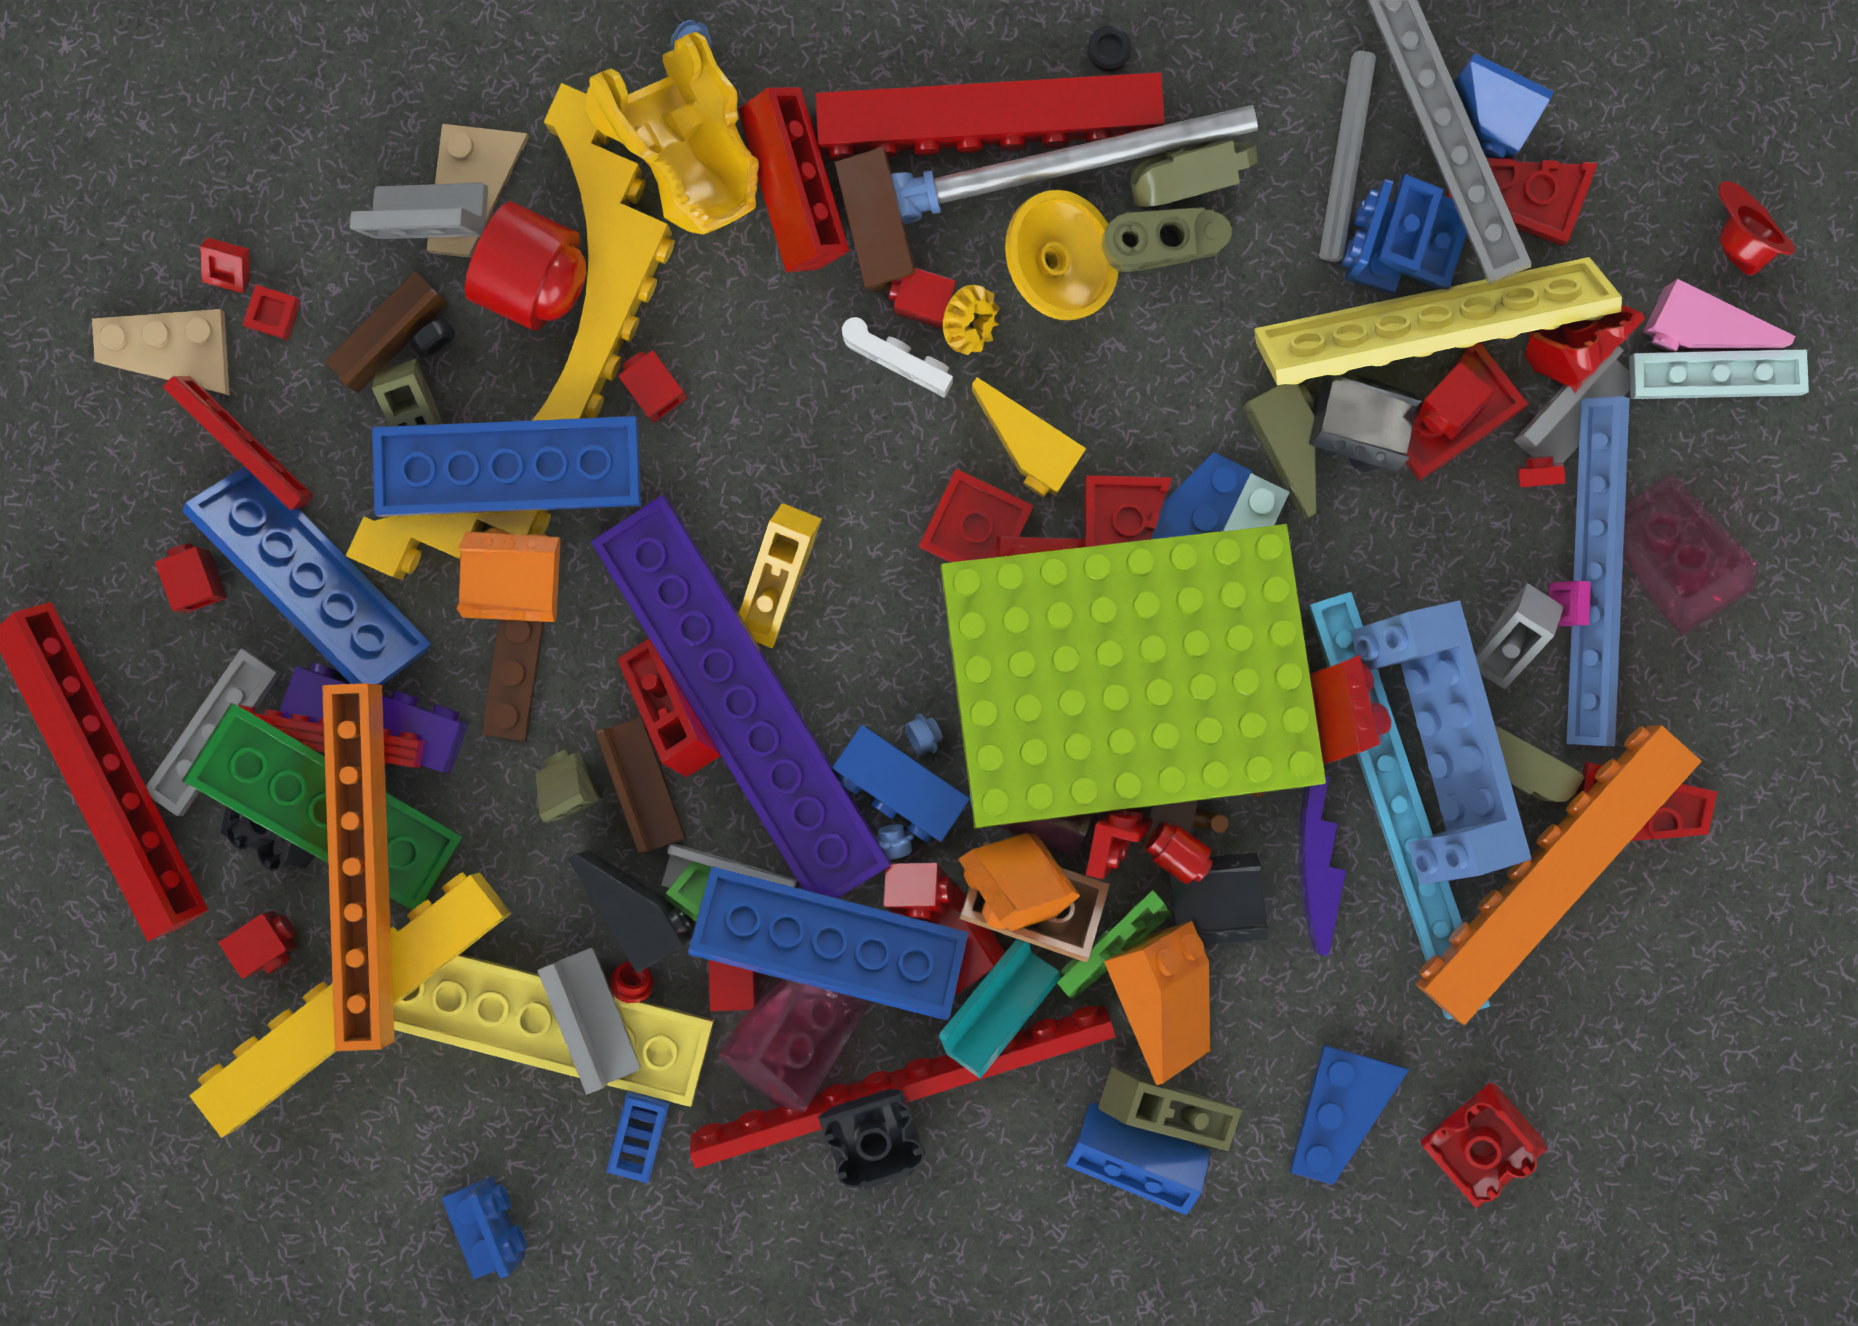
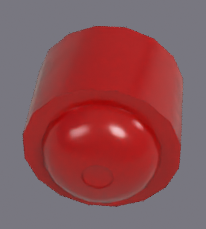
[465,201,586,331]

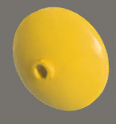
[1005,190,1119,320]

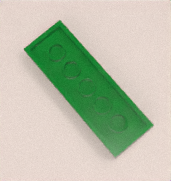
[181,703,462,910]

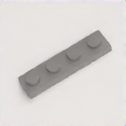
[146,648,281,816]

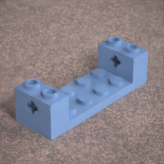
[1350,600,1532,885]

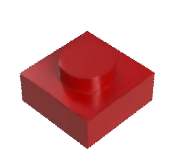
[200,238,250,293]
[242,285,301,341]
[1517,456,1565,487]

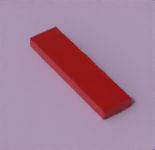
[162,376,313,510]

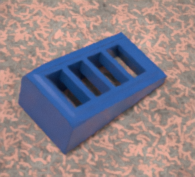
[606,1091,671,1183]

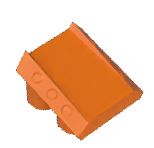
[456,528,561,622]
[958,832,1080,931]

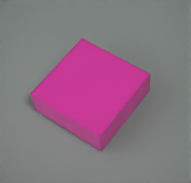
[1549,581,1591,627]

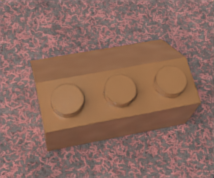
[960,842,1110,963]

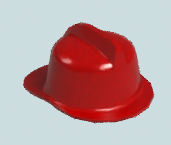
[1718,181,1796,275]

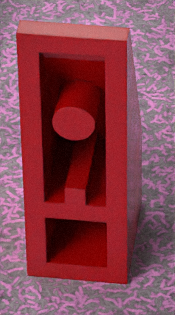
[617,638,721,778]

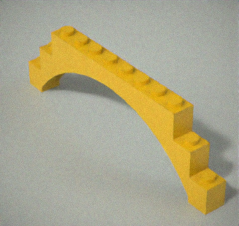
[346,83,675,580]

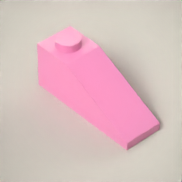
[1643,279,1796,353]

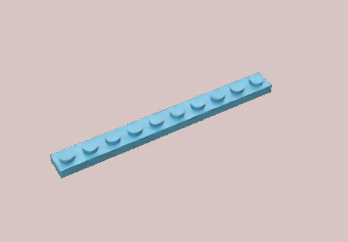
[1307,592,1490,1020]

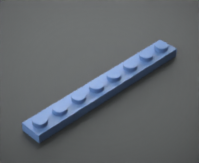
[1567,396,1630,746]

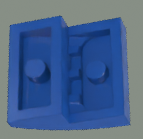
[1377,174,1466,289]

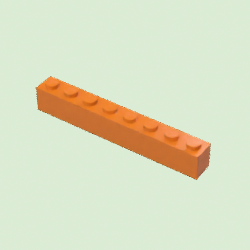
[322,683,395,1051]
[1415,725,1702,1025]

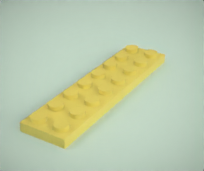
[1254,257,1622,385]
[393,954,714,1107]

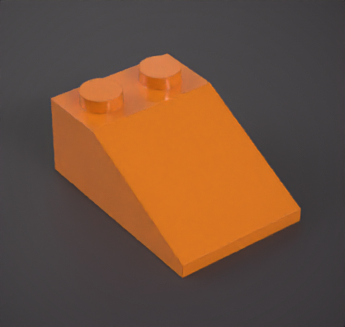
[1104,921,1210,1085]

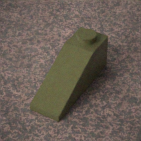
[372,358,442,427]
[1243,384,1316,521]
[535,749,604,822]
[1098,1067,1242,1151]

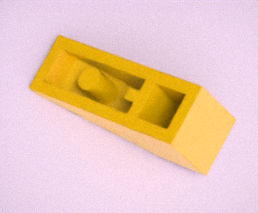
[972,377,1086,497]
[739,503,822,648]

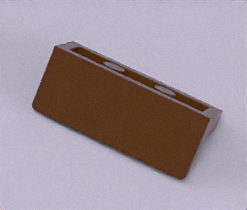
[835,148,915,293]
[324,270,448,393]
[595,716,686,855]

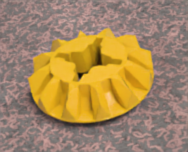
[943,285,1000,355]

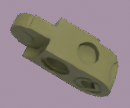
[1130,140,1258,207]
[1102,207,1232,272]
[1495,725,1584,803]

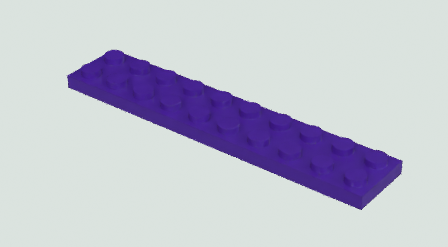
[590,495,892,898]

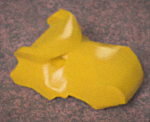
[584,32,759,234]

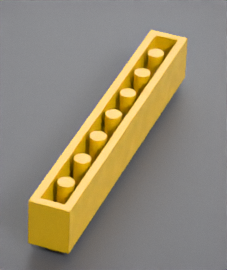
[189,872,512,1138]

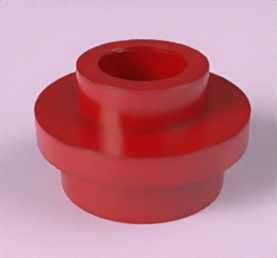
[610,961,654,1003]

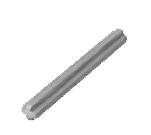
[1319,51,1376,262]

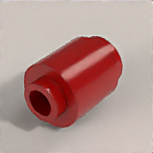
[1145,822,1213,884]

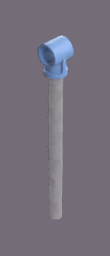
[892,105,1258,225]

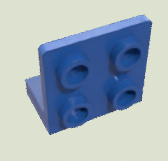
[1341,179,1401,295]
[442,1176,527,1279]

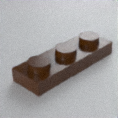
[482,619,545,741]

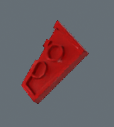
[1445,158,1598,246]
[1405,342,1528,482]
[1577,762,1717,841]

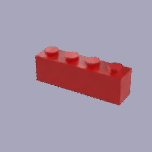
[738,87,849,273]

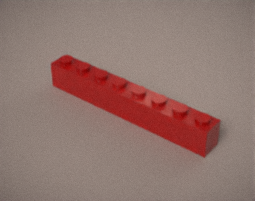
[815,72,1164,161]
[0,602,208,942]

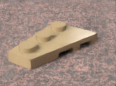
[427,124,529,258]
[92,309,230,396]

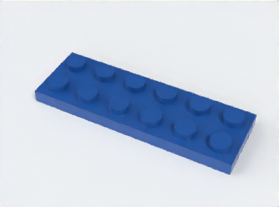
[372,416,641,517]
[182,466,431,685]
[688,866,968,1020]

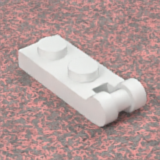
[842,317,953,398]

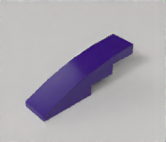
[1298,776,1346,957]

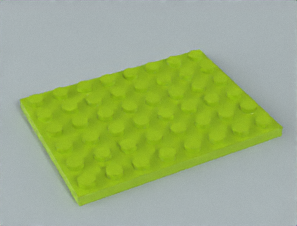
[940,524,1326,828]

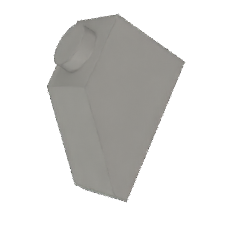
[1475,583,1564,689]

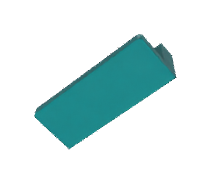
[939,939,1061,1079]

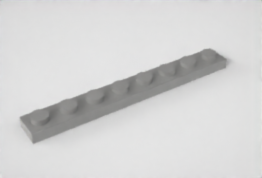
[1367,0,1531,285]

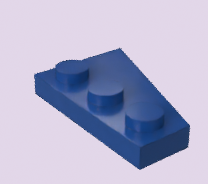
[1151,452,1252,539]
[1289,1044,1409,1185]

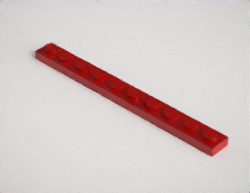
[690,1005,1116,1169]

